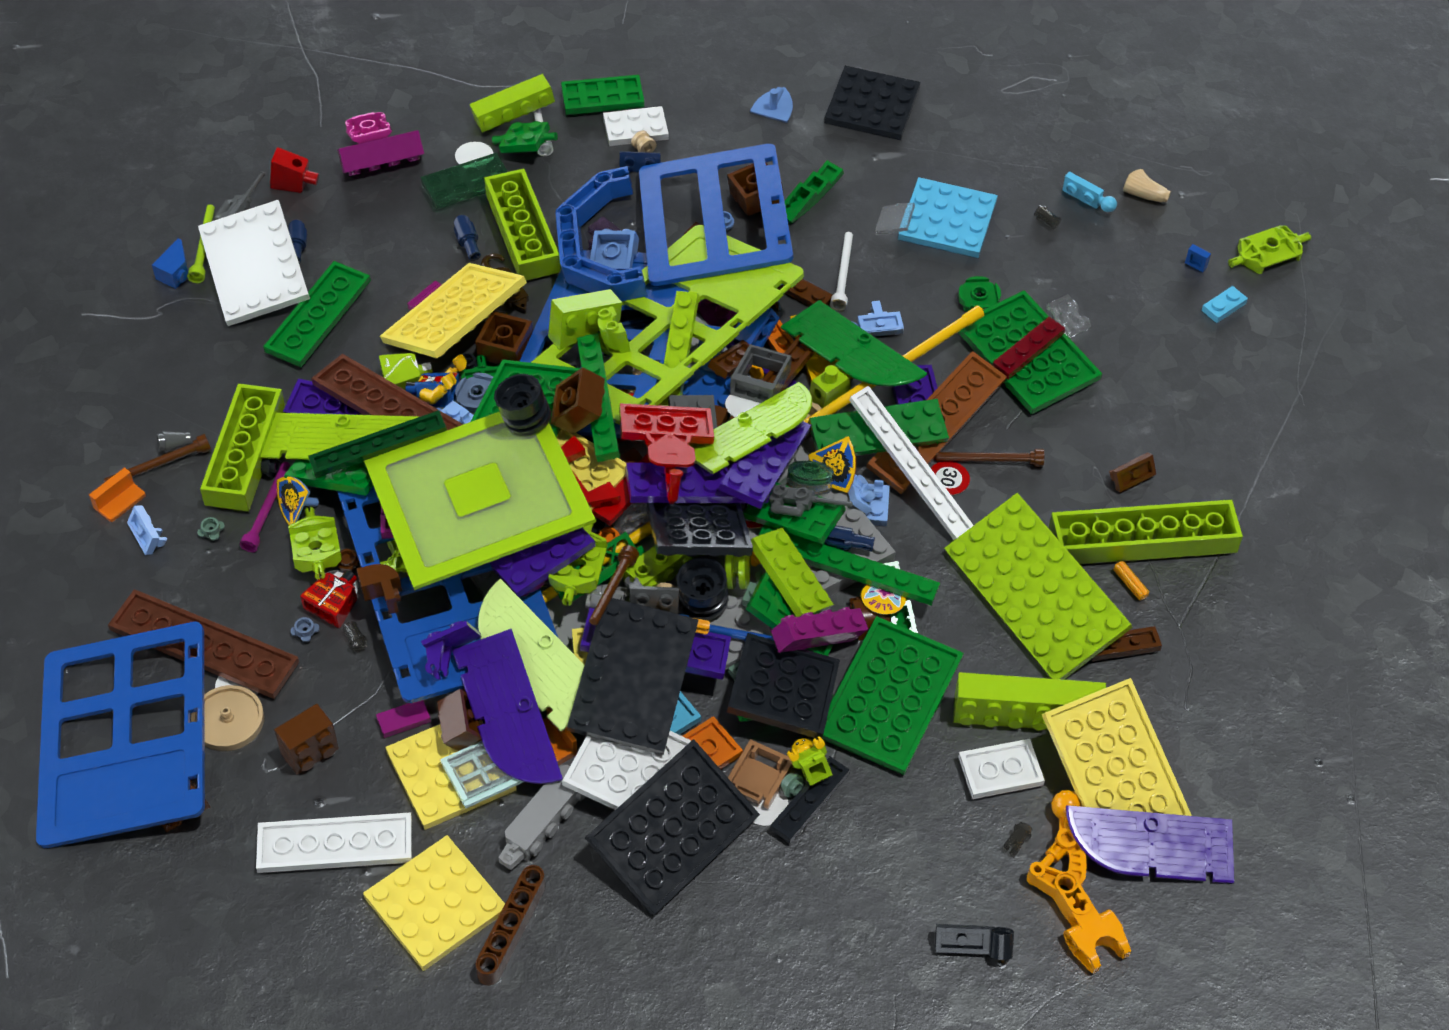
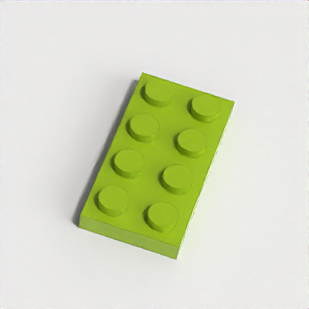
[751,528,834,617]

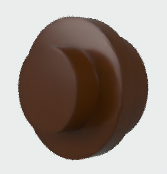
[337,549,359,571]

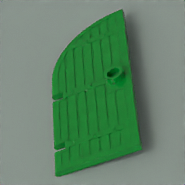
[781,300,927,386]

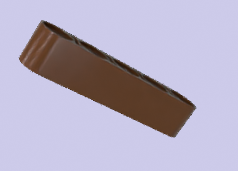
[476,865,545,986]

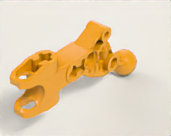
[1026,790,1131,974]

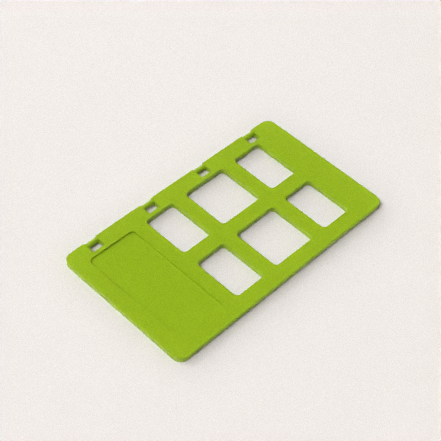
[531,225,804,425]

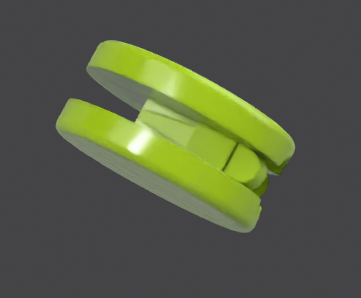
[725,555,751,589]

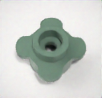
[197,517,225,541]

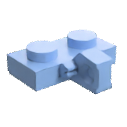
[857,301,904,337]

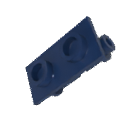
[620,151,661,172]

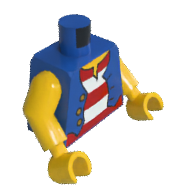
[406,354,467,407]

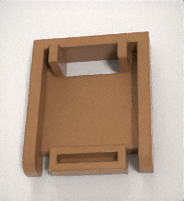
[728,739,793,809]

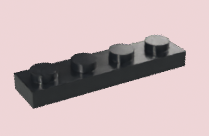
[770,756,850,844]

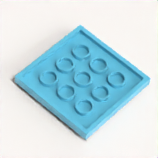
[898,177,998,258]

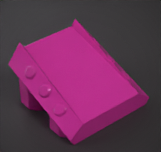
[345,112,392,144]

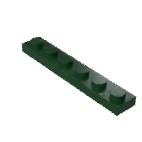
[308,410,447,478]

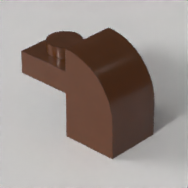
[357,564,402,614]

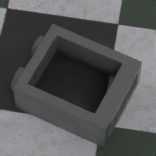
[730,344,792,403]

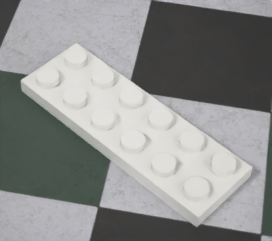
[256,813,412,873]

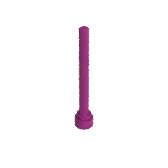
[239,461,291,553]

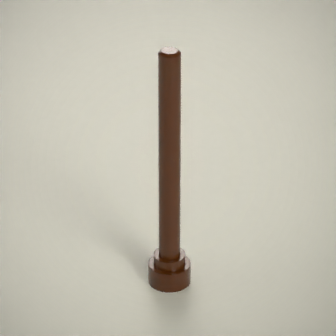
[104,434,211,483]
[936,449,1044,467]
[589,545,639,625]

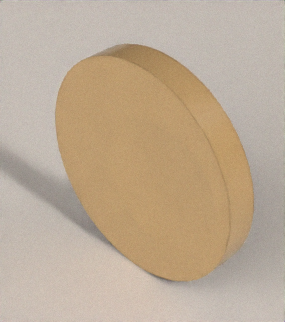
[191,685,264,751]

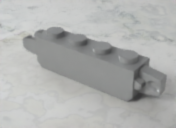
[498,765,586,870]

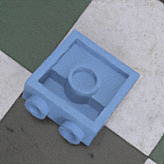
[590,229,639,271]

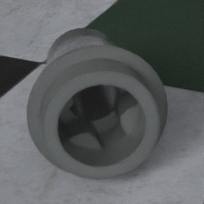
[157,431,191,453]

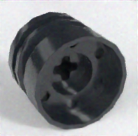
[494,374,551,436]
[677,557,729,620]

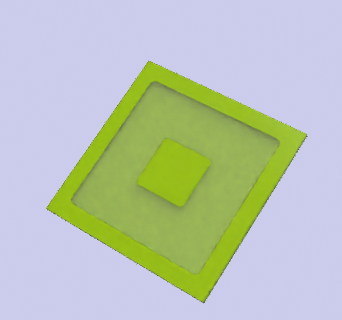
[364,411,596,590]

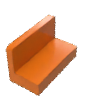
[89,467,146,522]
[543,707,577,765]

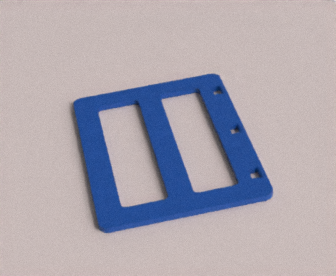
[639,144,794,286]

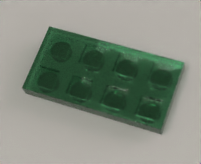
[421,153,508,210]

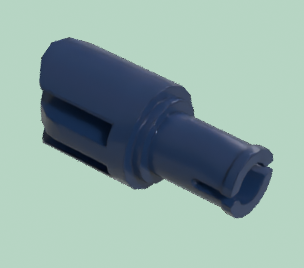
[454,215,481,261]
[288,219,307,264]
[823,525,875,552]

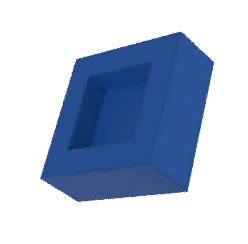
[1185,244,1211,272]

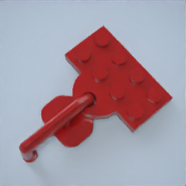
[619,403,714,504]

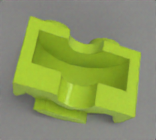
[597,306,631,353]

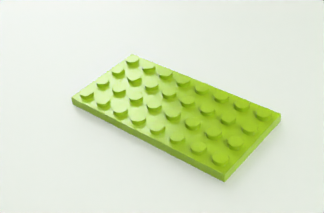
[944,493,1133,680]

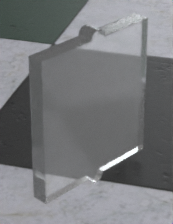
[875,203,915,234]

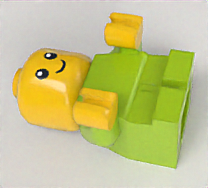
[787,736,833,786]

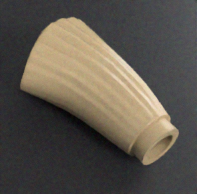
[1123,169,1171,203]

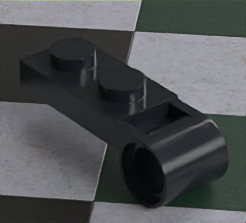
[935,924,1014,960]

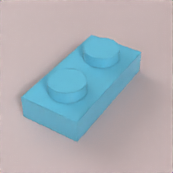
[1202,286,1248,323]

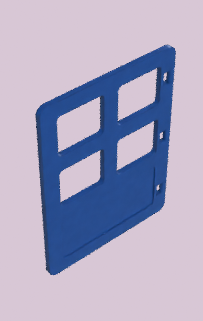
[36,622,205,848]

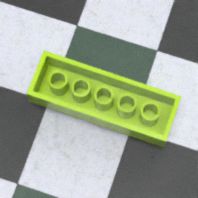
[484,168,561,281]
[200,384,285,511]
[953,672,1106,730]

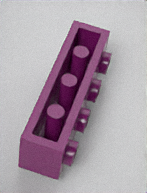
[337,130,424,176]
[771,607,869,653]

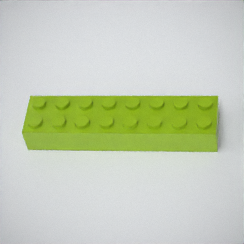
[1048,500,1243,564]

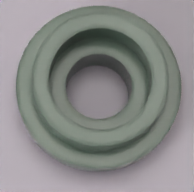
[781,773,803,798]

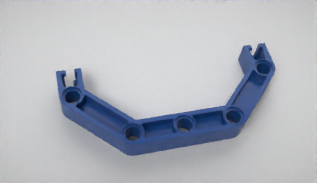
[555,166,647,301]

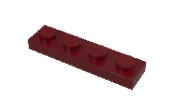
[992,317,1065,380]

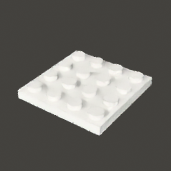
[562,731,691,810]

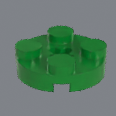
[958,276,1001,312]

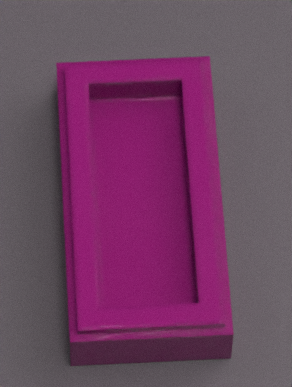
[376,700,431,738]

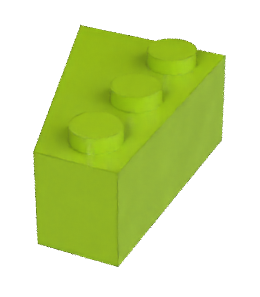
[548,289,622,350]

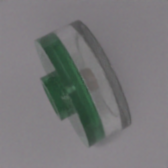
[786,461,834,496]

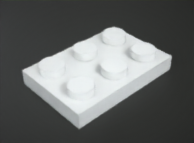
[603,106,669,146]
[958,739,1045,799]

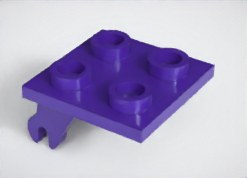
[421,621,482,680]

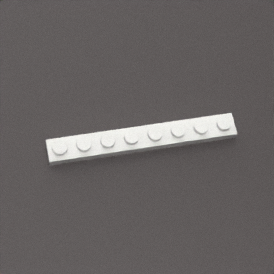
[849,386,974,540]

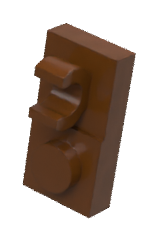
[1109,452,1156,492]

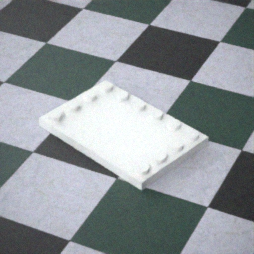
[198,200,310,326]

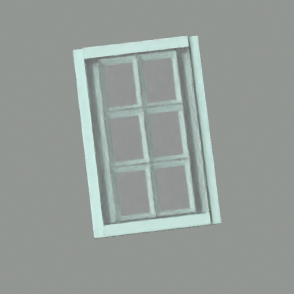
[440,741,524,808]

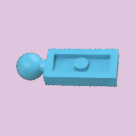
[1062,171,1117,213]

